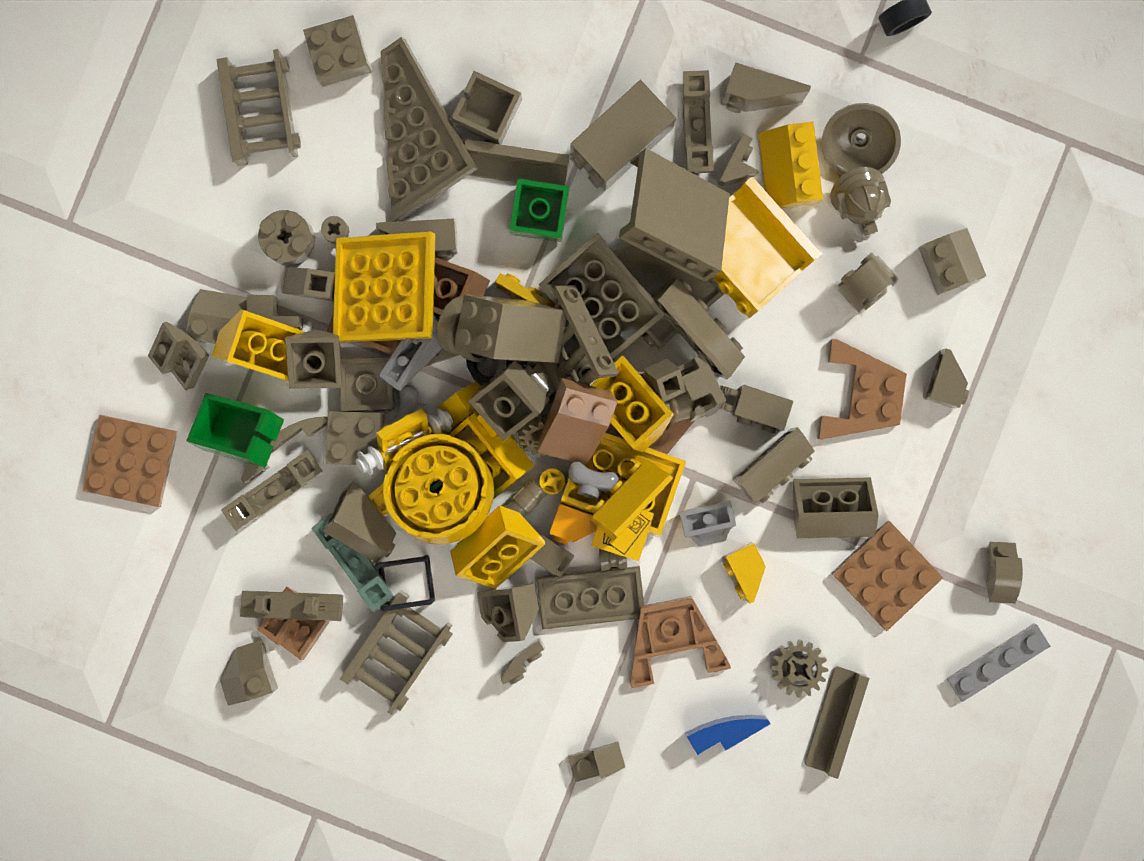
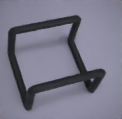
[375,555,435,611]

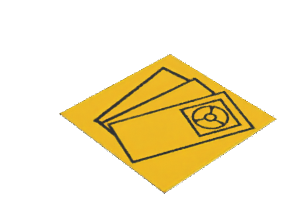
[591,498,654,561]

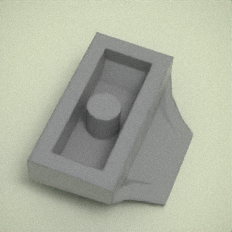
[679,500,736,547]

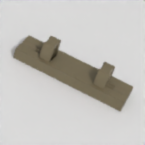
[240,591,343,621]

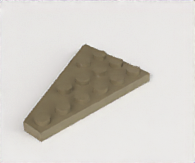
[381,37,477,222]

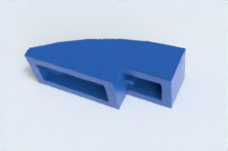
[685,715,771,755]

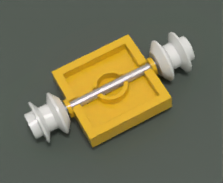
[356,409,453,476]

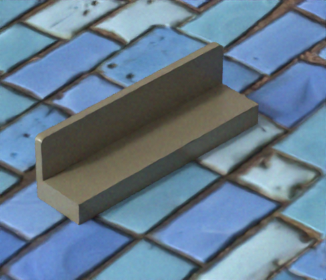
[465,139,569,186]
[805,666,870,779]

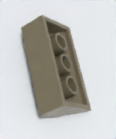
[652,278,745,379]

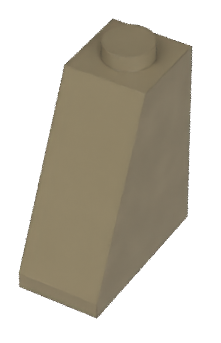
[323,481,396,563]

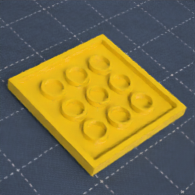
[333,231,435,343]

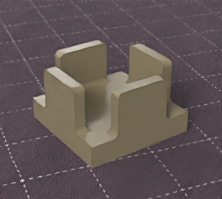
[678,353,726,422]

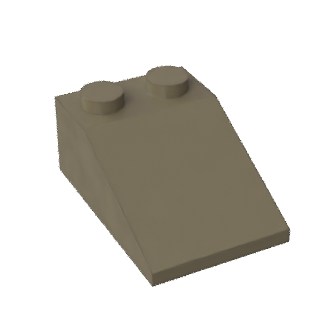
[722,62,811,113]

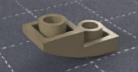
[501,638,545,685]

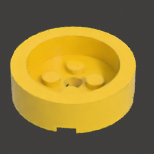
[383,434,494,545]

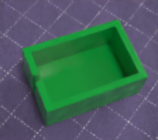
[186,393,284,468]

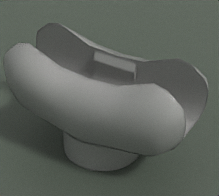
[391,385,425,424]
[568,462,619,499]

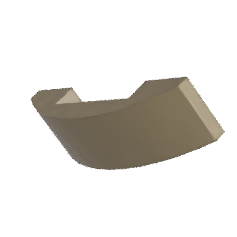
[683,70,714,173]
[241,417,328,483]
[221,450,323,531]

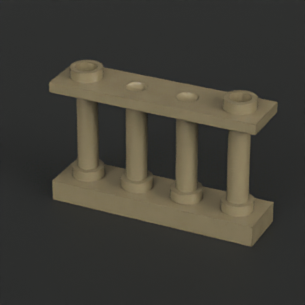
[216,49,301,166]
[542,285,619,392]
[340,590,453,715]

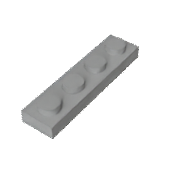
[947,623,1051,702]

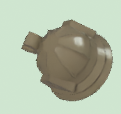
[830,167,891,236]

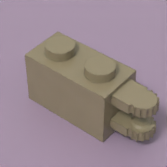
[720,385,794,434]

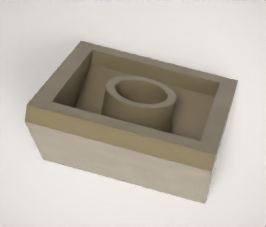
[285,329,342,389]

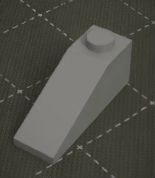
[379,314,442,391]

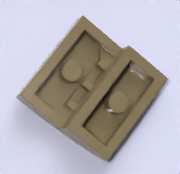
[148,322,210,390]

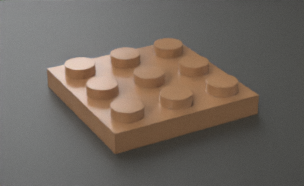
[82,415,178,507]
[832,521,943,631]

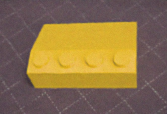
[560,433,686,538]

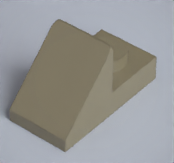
[718,134,759,187]
[568,742,625,782]

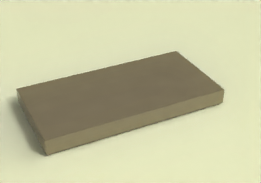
[537,566,644,630]

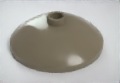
[822,103,901,176]

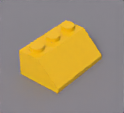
[758,121,823,209]
[211,309,305,381]
[590,355,674,453]
[449,411,535,499]
[591,460,673,541]
[450,505,545,589]

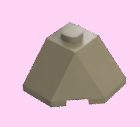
[477,583,539,642]
[220,639,278,706]

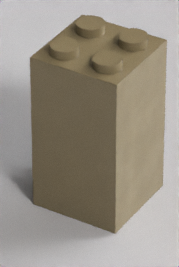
[570,79,676,191]
[454,294,567,363]

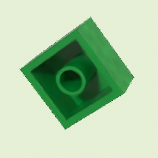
[510,178,570,242]

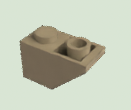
[282,268,335,301]

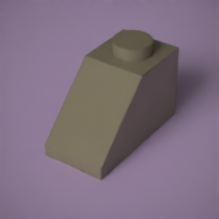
[925,348,969,409]

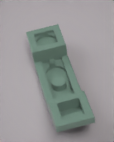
[311,513,394,612]

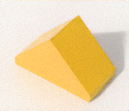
[436,382,482,428]

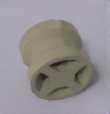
[321,216,350,244]

